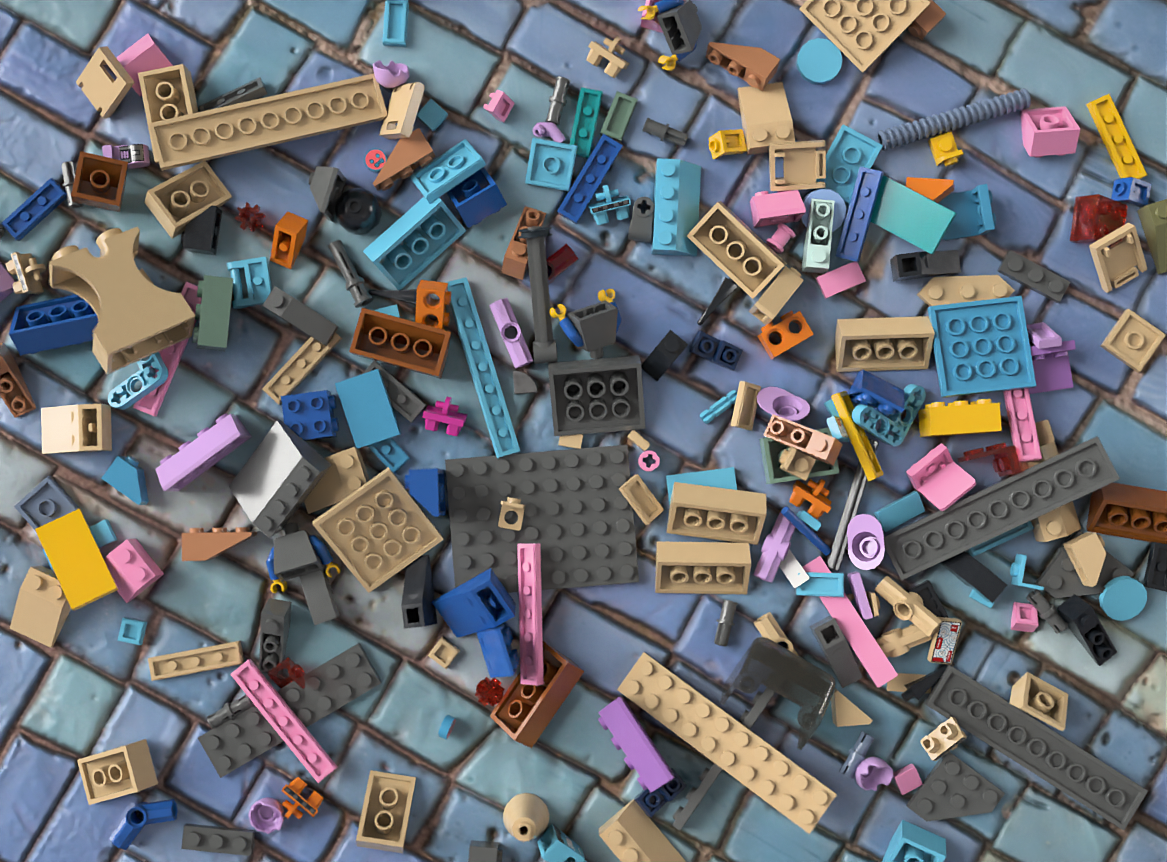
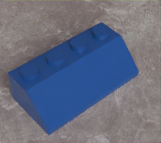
[9,294,99,356]

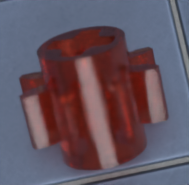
[235,202,266,232]
[475,677,505,707]

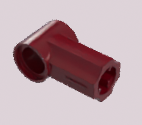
[547,243,579,284]

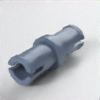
[839,731,875,779]

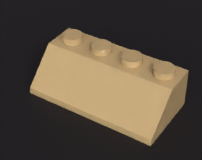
[138,64,198,163]
[687,201,787,299]
[835,316,935,372]
[1010,442,1081,542]
[667,482,766,545]
[655,541,751,594]
[599,799,686,862]

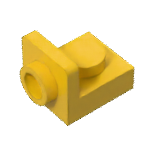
[709,129,747,159]
[928,131,964,167]

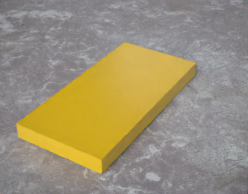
[35,509,118,611]

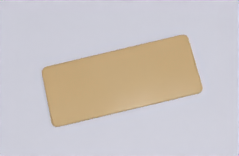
[887,673,931,693]

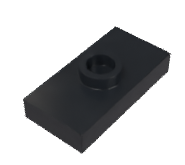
[907,580,949,618]

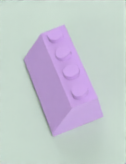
[156,413,252,491]

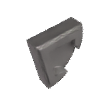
[513,371,537,394]

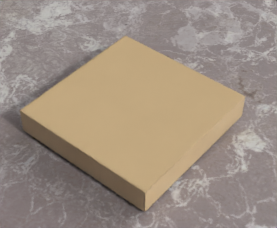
[1100,309,1166,372]

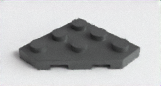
[1035,530,1134,598]
[906,751,1005,822]

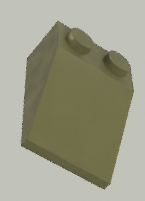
[1137,199,1167,274]

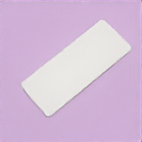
[779,549,810,588]

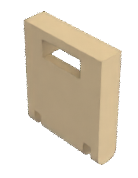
[76,46,135,119]
[379,82,425,139]
[769,140,826,191]
[1089,223,1147,293]

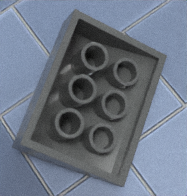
[548,355,645,436]
[229,419,332,538]

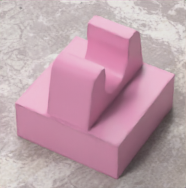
[483,90,515,123]

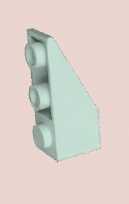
[802,199,835,273]

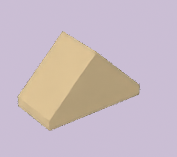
[830,687,873,727]

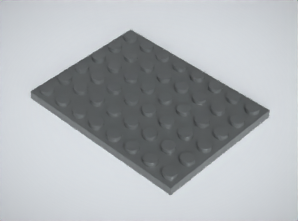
[445,445,639,593]

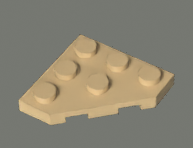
[916,275,1015,306]

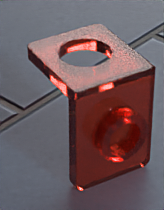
[268,657,306,689]

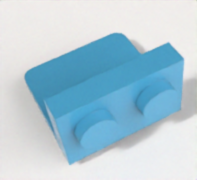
[939,184,996,240]

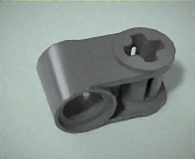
[628,197,654,243]

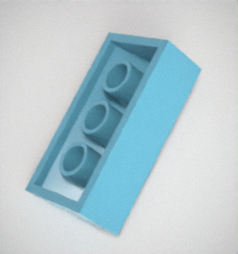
[652,158,701,256]
[363,197,466,290]

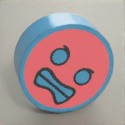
[364,148,388,173]
[438,715,456,740]

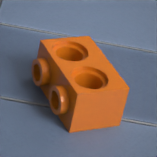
[415,280,451,330]
[758,311,814,359]

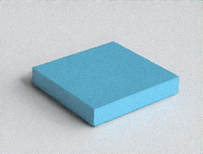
[525,138,578,191]

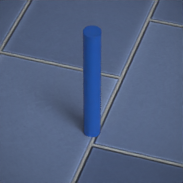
[781,507,831,555]

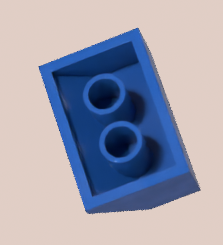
[405,468,446,517]

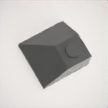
[308,166,347,222]

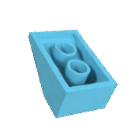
[882,820,946,862]

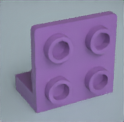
[1028,340,1076,394]

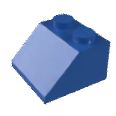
[446,167,507,228]

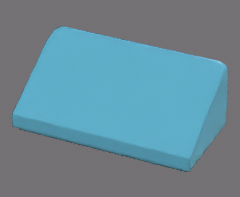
[874,491,925,533]

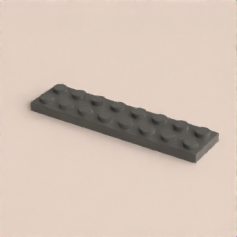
[198,643,382,778]

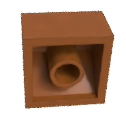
[71,151,128,212]

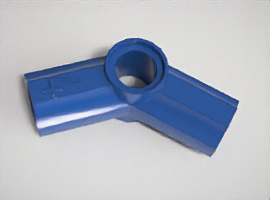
[110,799,178,850]

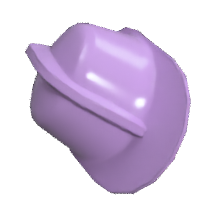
[757,387,810,425]
[847,514,885,570]

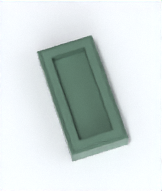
[600,91,638,143]

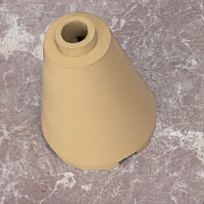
[503,793,549,842]

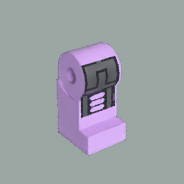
[102,144,150,169]

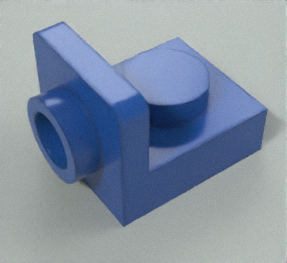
[1111,177,1152,207]

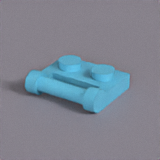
[227,257,272,309]

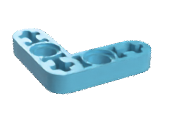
[108,352,168,410]
[852,384,926,446]

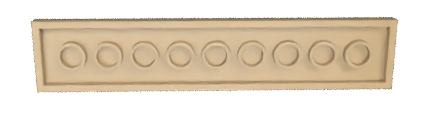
[148,73,388,170]
[617,652,837,834]

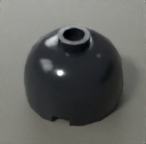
[335,188,382,235]

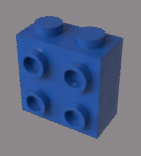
[281,390,339,441]

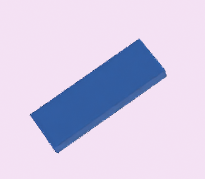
[1,177,67,241]

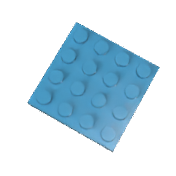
[928,296,1036,398]

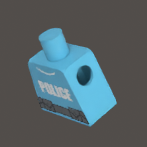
[537,824,587,862]

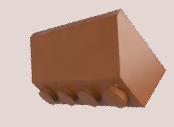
[349,308,451,379]
[1086,482,1167,544]
[490,641,585,748]

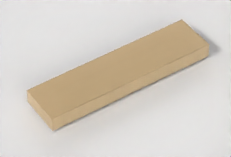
[262,332,342,405]
[148,640,244,681]

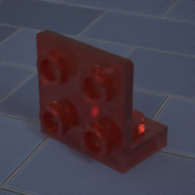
[1070,194,1127,247]
[958,442,1022,477]

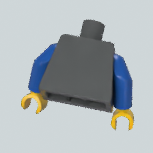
[638,0,702,71]
[549,288,622,359]
[266,523,341,593]

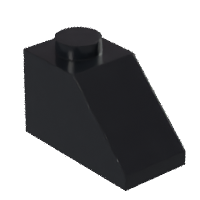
[181,206,222,255]
[641,330,688,382]

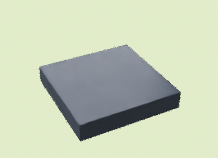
[14,476,81,530]

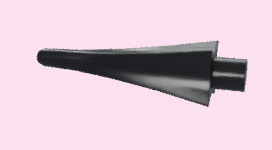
[697,277,738,325]
[368,289,431,305]
[901,661,955,702]

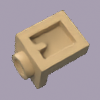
[779,447,816,481]

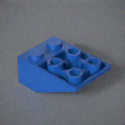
[848,370,905,416]
[432,568,516,638]
[477,622,520,678]

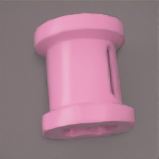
[765,223,796,253]
[638,451,660,471]

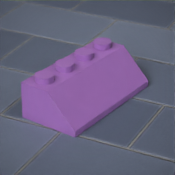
[598,697,675,792]

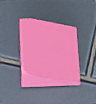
[1011,602,1039,632]
[893,763,923,795]

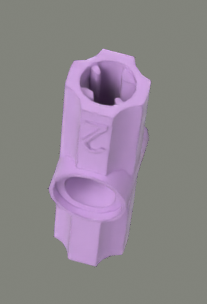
[489,298,534,369]
[753,512,796,583]

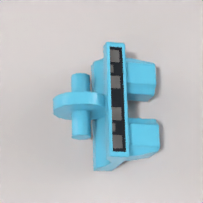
[588,185,631,225]

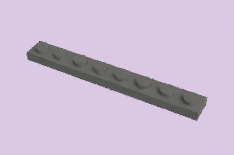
[673,671,787,831]

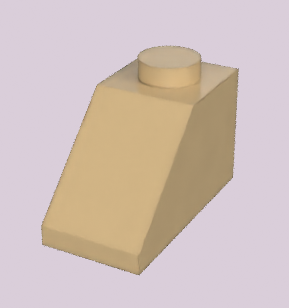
[1063,532,1106,587]

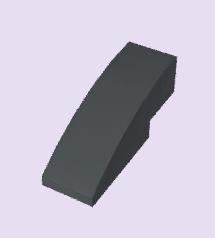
[300,565,340,625]

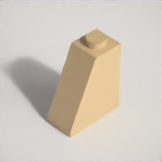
[749,266,804,325]

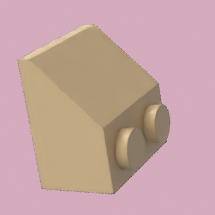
[1010,672,1068,731]

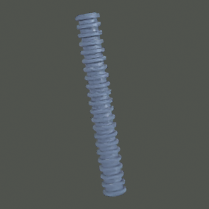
[878,88,1031,151]

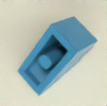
[101,455,149,505]

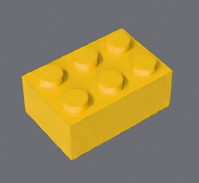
[918,399,1002,437]

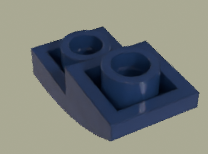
[689,331,743,371]
[634,768,687,817]

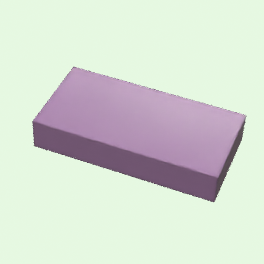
[1027,322,1062,349]
[847,571,873,620]

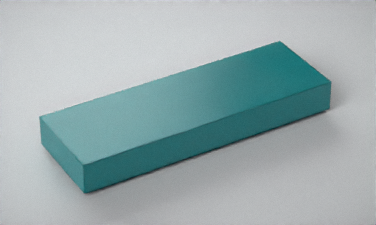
[570,87,603,159]

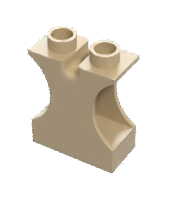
[49,226,195,375]

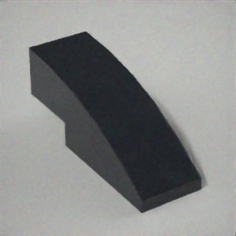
[940,551,1007,603]

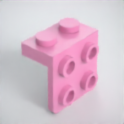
[906,443,976,511]

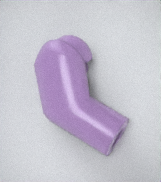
[532,122,566,143]

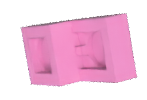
[816,261,866,299]

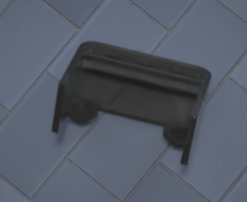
[720,637,836,750]

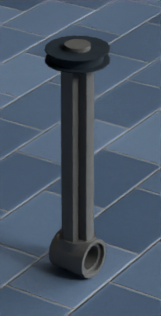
[518,226,558,364]

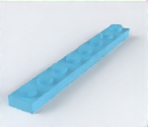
[445,277,520,458]

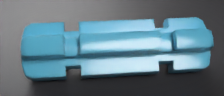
[700,390,737,424]

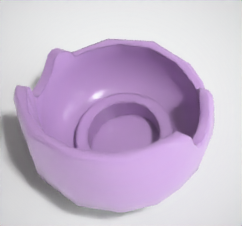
[373,60,409,88]
[855,757,894,791]
[249,798,285,834]

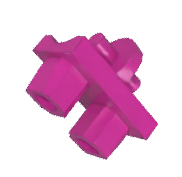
[422,396,468,436]

